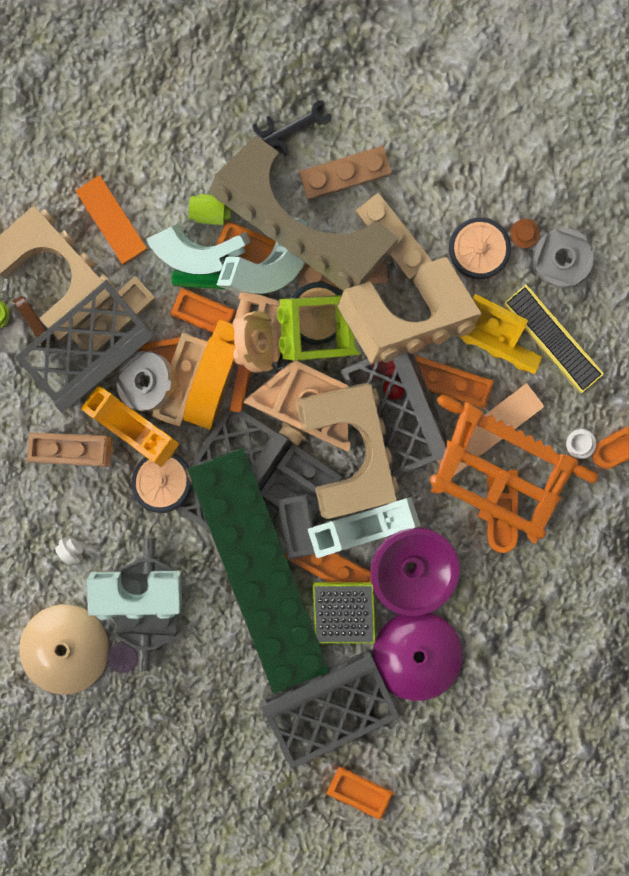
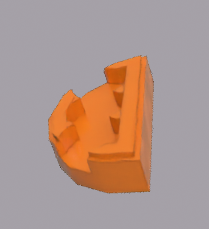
[230,365,251,413]

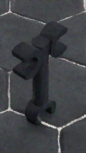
[253,100,332,156]

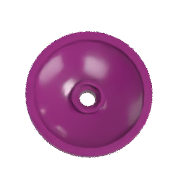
[370,527,460,616]
[373,613,463,701]

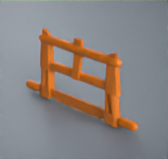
[430,394,598,544]

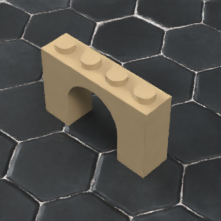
[0,205,115,344]
[337,257,481,364]
[295,383,398,519]

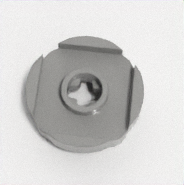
[533,228,594,288]
[117,351,177,411]

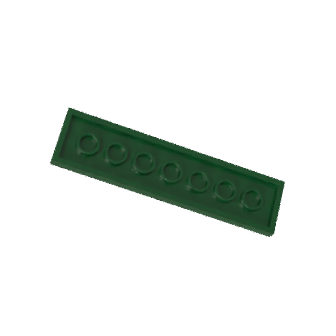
[186,447,329,694]

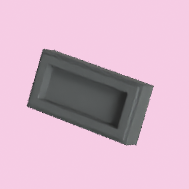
[277,494,315,559]

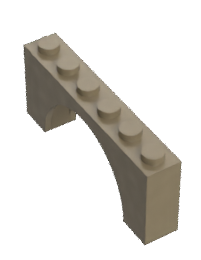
[209,136,399,290]

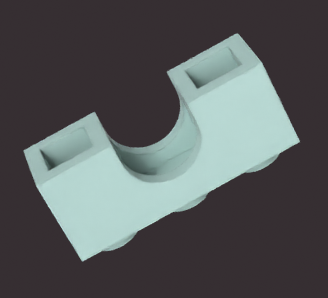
[87,571,182,619]

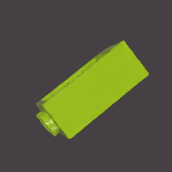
[277,295,360,360]

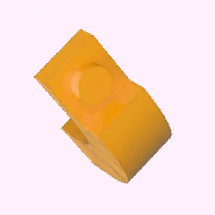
[183,319,236,430]
[81,385,179,468]

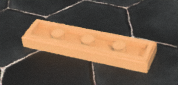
[436,383,545,477]

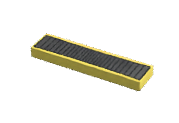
[503,285,604,394]

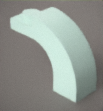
[217,218,308,294]
[308,497,420,558]

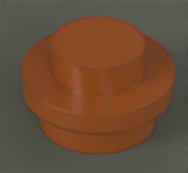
[510,219,540,249]

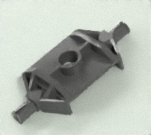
[114,538,177,671]

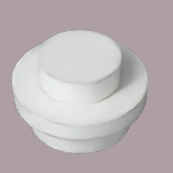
[566,429,597,459]
[55,537,83,566]

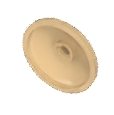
[19,604,110,695]

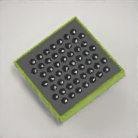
[313,582,376,643]

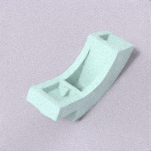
[146,224,251,274]

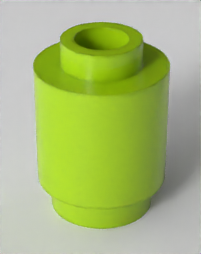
[189,193,232,226]

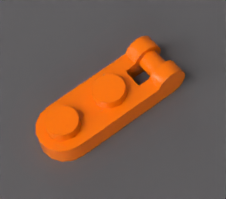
[486,470,518,553]

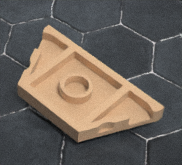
[244,360,350,452]

